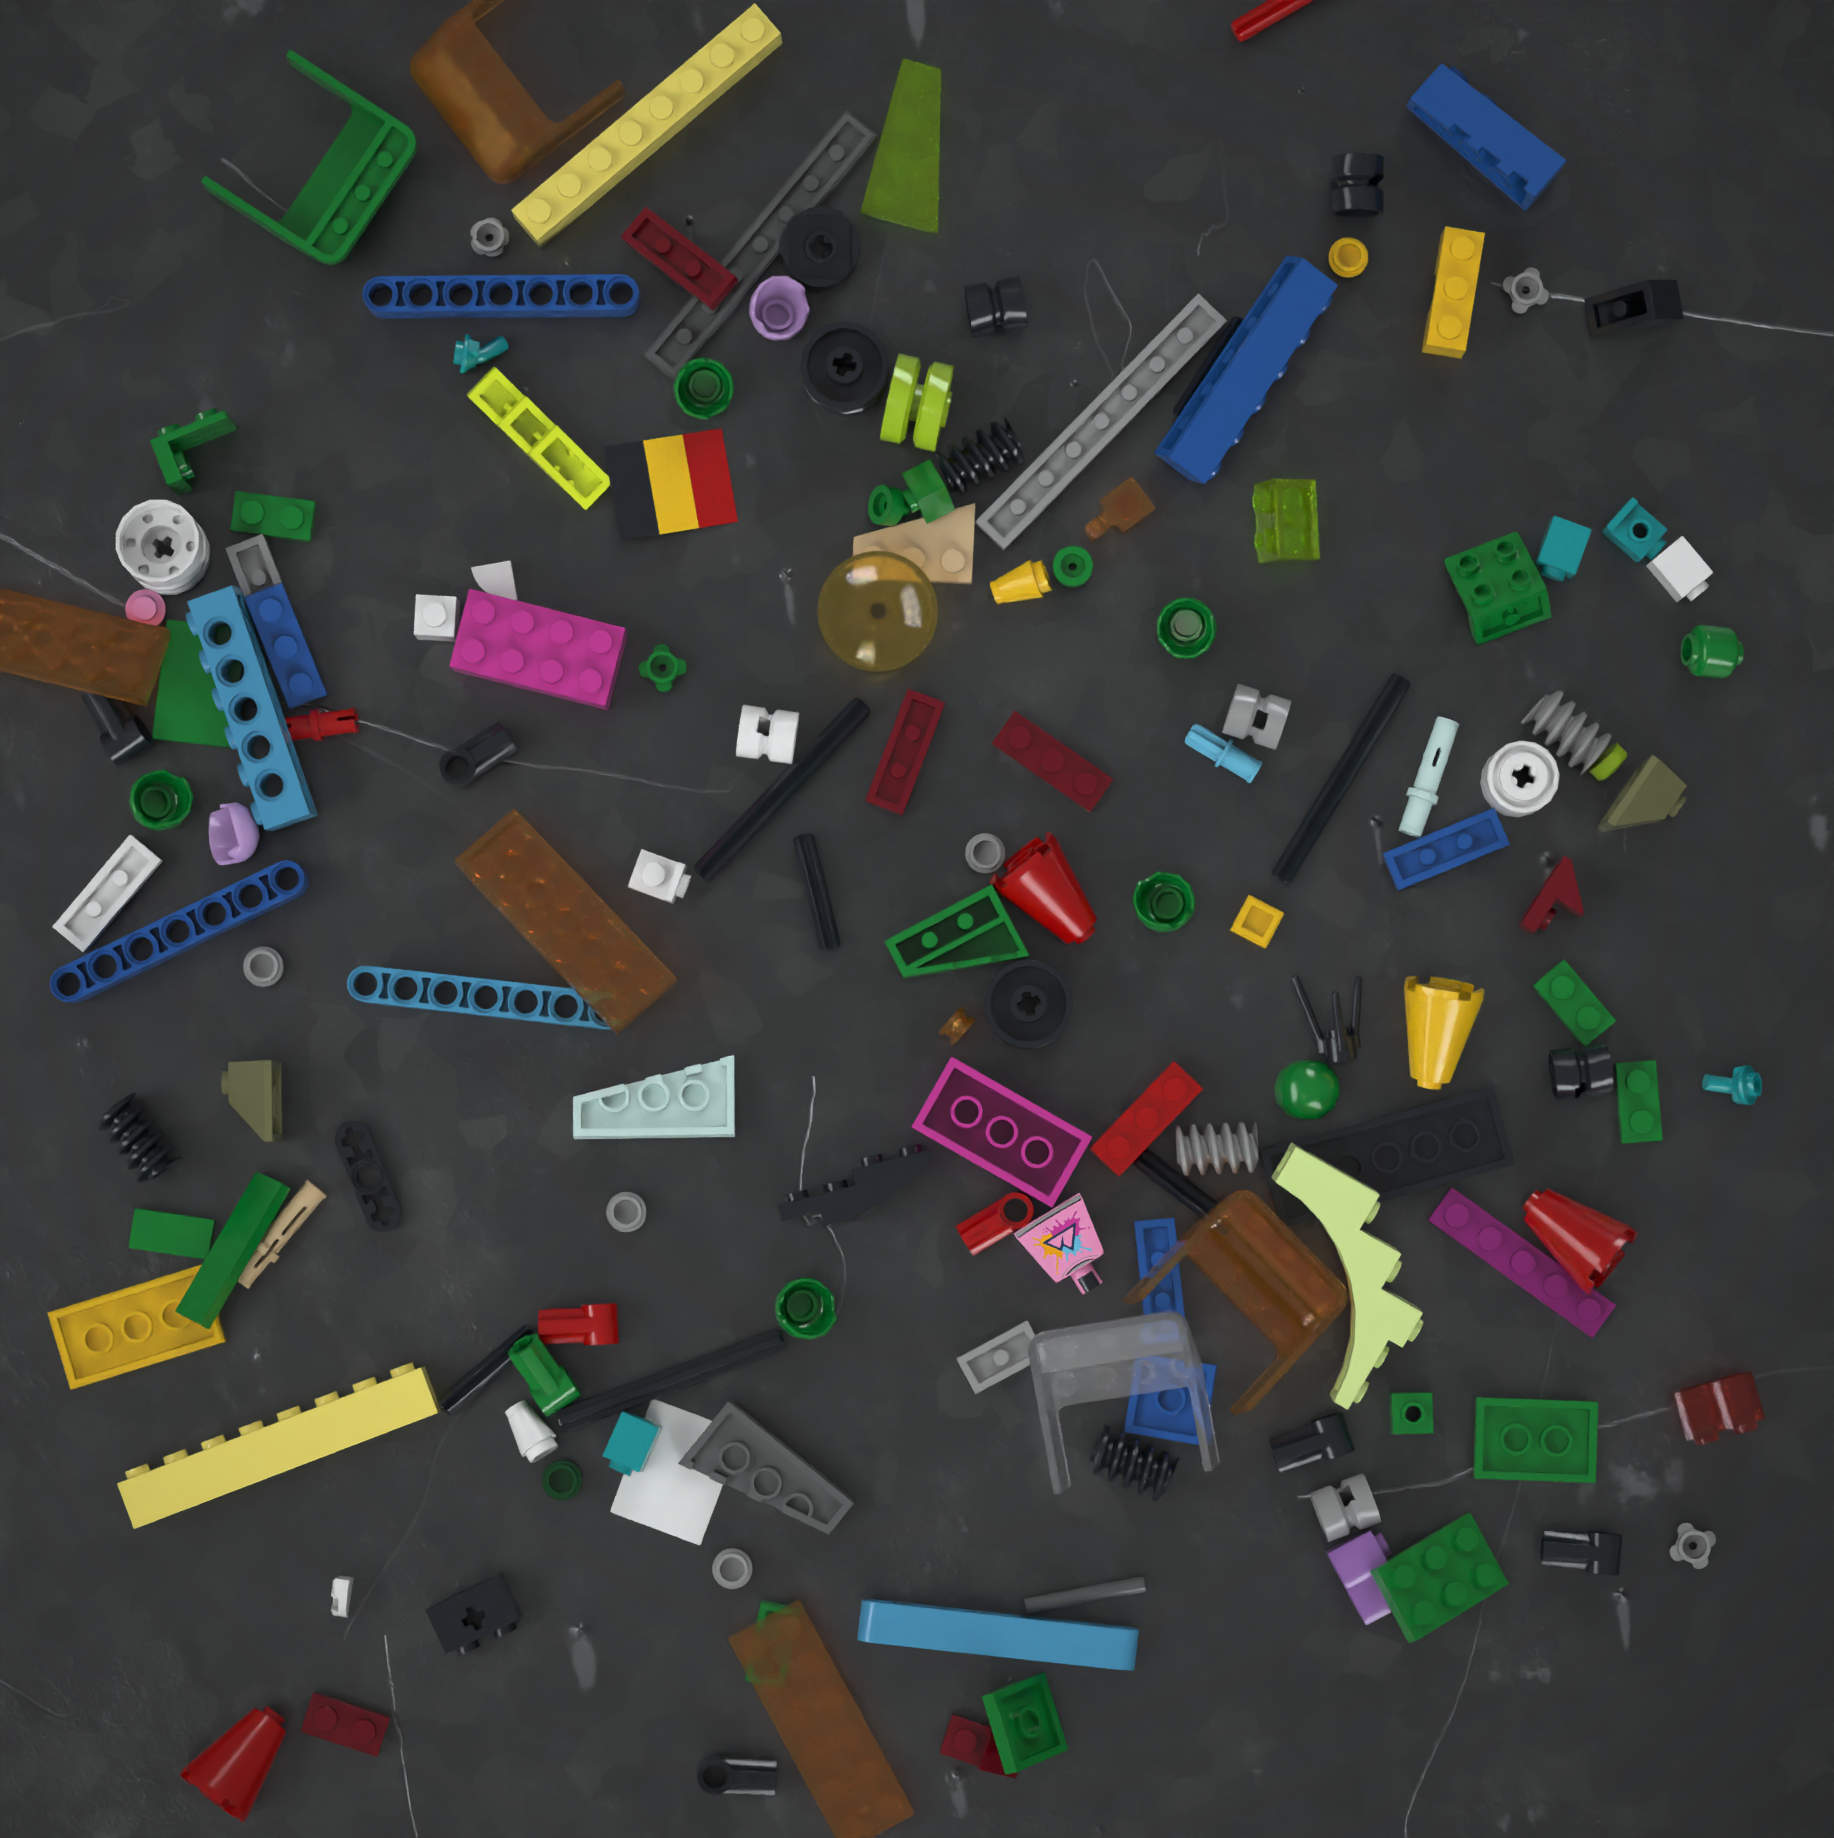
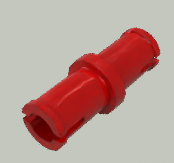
[285,707,359,741]

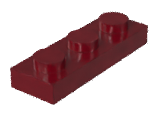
[621,207,738,311]
[865,689,945,816]
[992,711,1113,813]

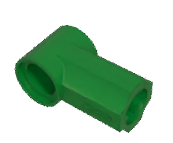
[507,1333,582,1417]

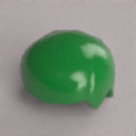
[673,357,734,419]
[1157,597,1217,659]
[128,769,194,831]
[1132,871,1196,932]
[1274,1060,1340,1120]
[775,1277,837,1340]

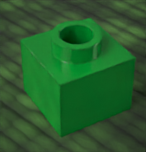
[902,459,955,524]
[1389,1392,1434,1434]

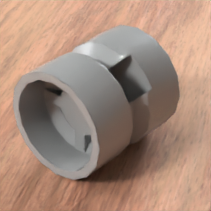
[1222,683,1291,750]
[1310,1473,1381,1542]

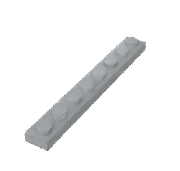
[975,293,1227,551]

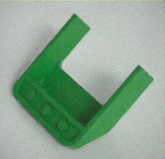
[201,49,417,265]

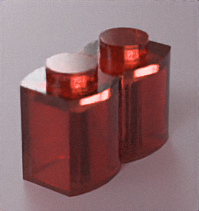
[1670,1370,1765,1446]

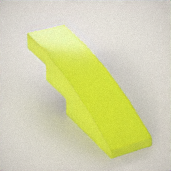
[466,367,610,510]

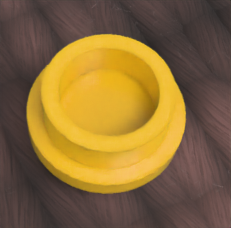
[1328,237,1368,278]

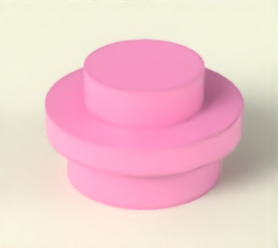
[125,589,166,630]

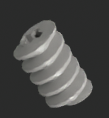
[1520,690,1611,776]
[1175,1121,1258,1176]

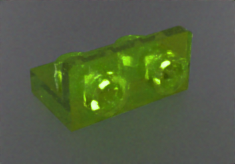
[1252,478,1320,563]

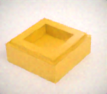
[1230,895,1284,949]

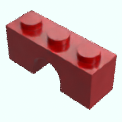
[1089,1061,1203,1177]

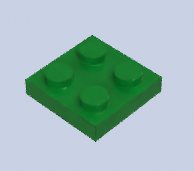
[982,1672,1068,1775]

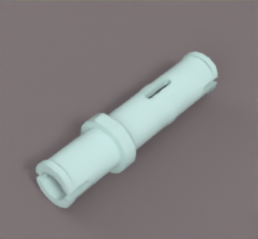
[1399,716,1459,838]

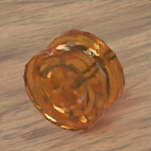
[938,1006,977,1046]

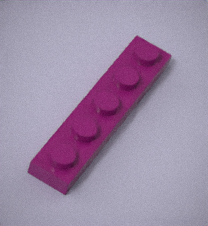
[1427,1187,1616,1338]

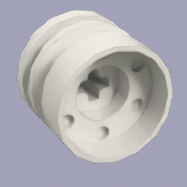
[116,500,210,595]

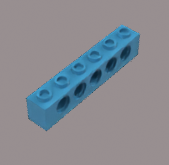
[186,585,318,831]

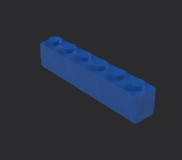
[1154,255,1338,484]

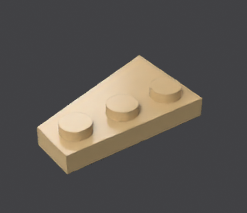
[852,503,976,584]

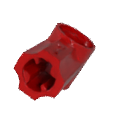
[955,1191,1035,1256]
[538,1303,619,1345]

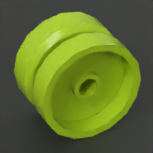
[880,353,954,452]

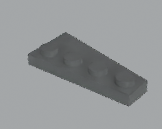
[678,1400,855,1534]

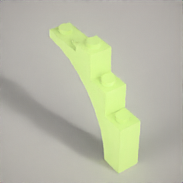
[1271,1142,1424,1410]

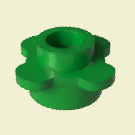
[639,644,687,692]

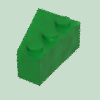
[884,885,1029,979]

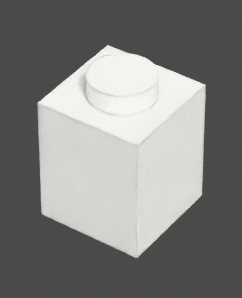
[1646,536,1713,602]
[414,594,461,642]

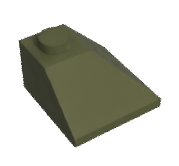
[1597,755,1687,832]
[221,1060,283,1143]

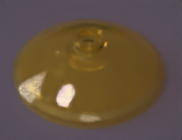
[817,551,938,672]

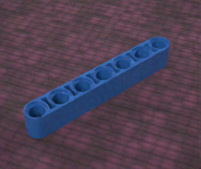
[362,274,641,319]
[50,860,309,1003]

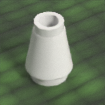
[505,1400,558,1463]

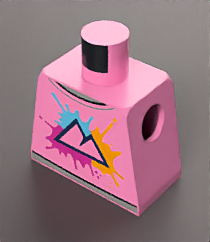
[1013,1193,1104,1295]

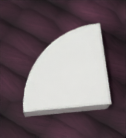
[471,561,518,601]
[331,1575,354,1617]

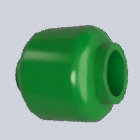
[1680,625,1744,678]

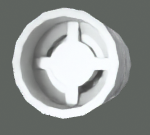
[736,705,799,764]

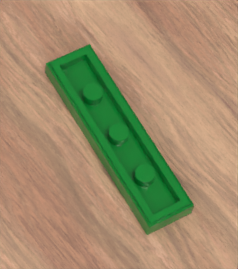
[175,1171,290,1329]

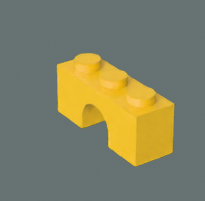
[1422,226,1485,359]

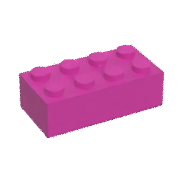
[449,588,628,710]
[911,1056,1092,1208]

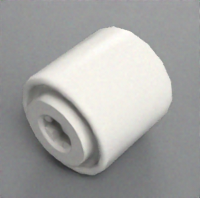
[1480,740,1560,818]

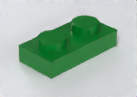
[230,491,317,542]
[1532,960,1616,1046]
[1614,1060,1663,1144]

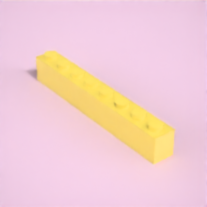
[511,3,782,249]
[117,1362,441,1529]

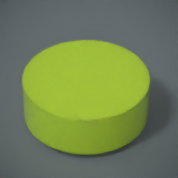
[1588,743,1627,781]

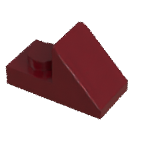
[1517,856,1584,934]
[939,1713,1018,1779]

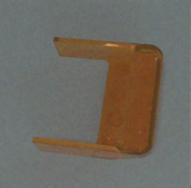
[410,0,626,184]
[1123,1190,1348,1415]

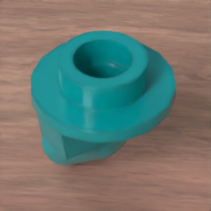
[453,334,509,374]
[1702,1065,1762,1105]

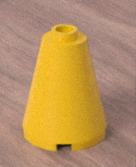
[1404,976,1485,1089]

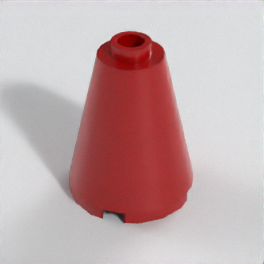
[989,832,1097,944]
[1522,1188,1638,1296]
[178,1706,287,1823]

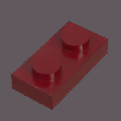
[300,1692,391,1757]

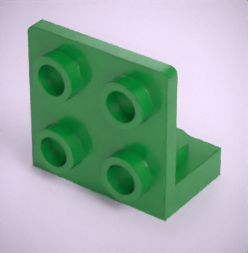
[150,408,237,496]
[1444,532,1552,646]

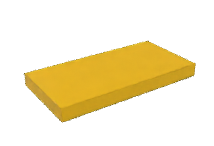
[48,1265,227,1390]

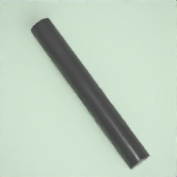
[1024,1576,1146,1615]

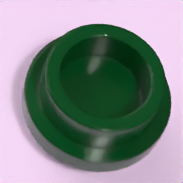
[542,1460,582,1501]

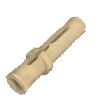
[238,1180,327,1289]

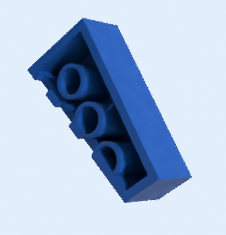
[1406,63,1567,212]

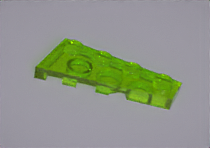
[861,59,941,234]

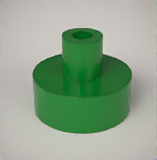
[868,485,910,526]
[1052,546,1093,588]

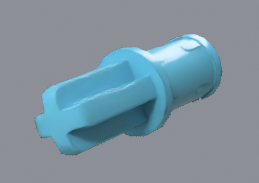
[1184,724,1263,784]

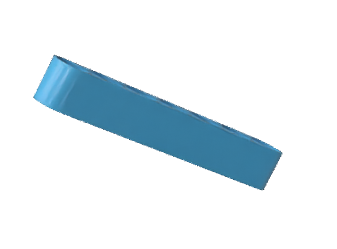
[347,966,626,1030]
[857,1599,1139,1671]

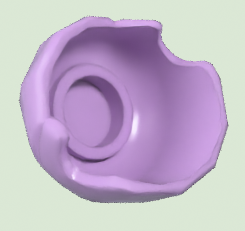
[749,276,810,341]
[208,802,260,865]

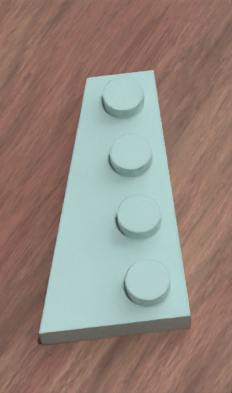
[573,1055,735,1139]

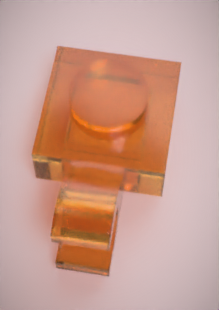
[1083,476,1156,543]

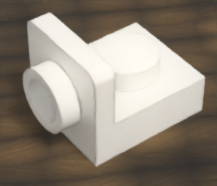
[628,849,691,904]

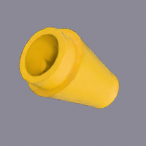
[990,559,1052,605]

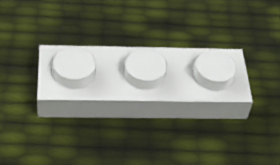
[52,834,163,953]

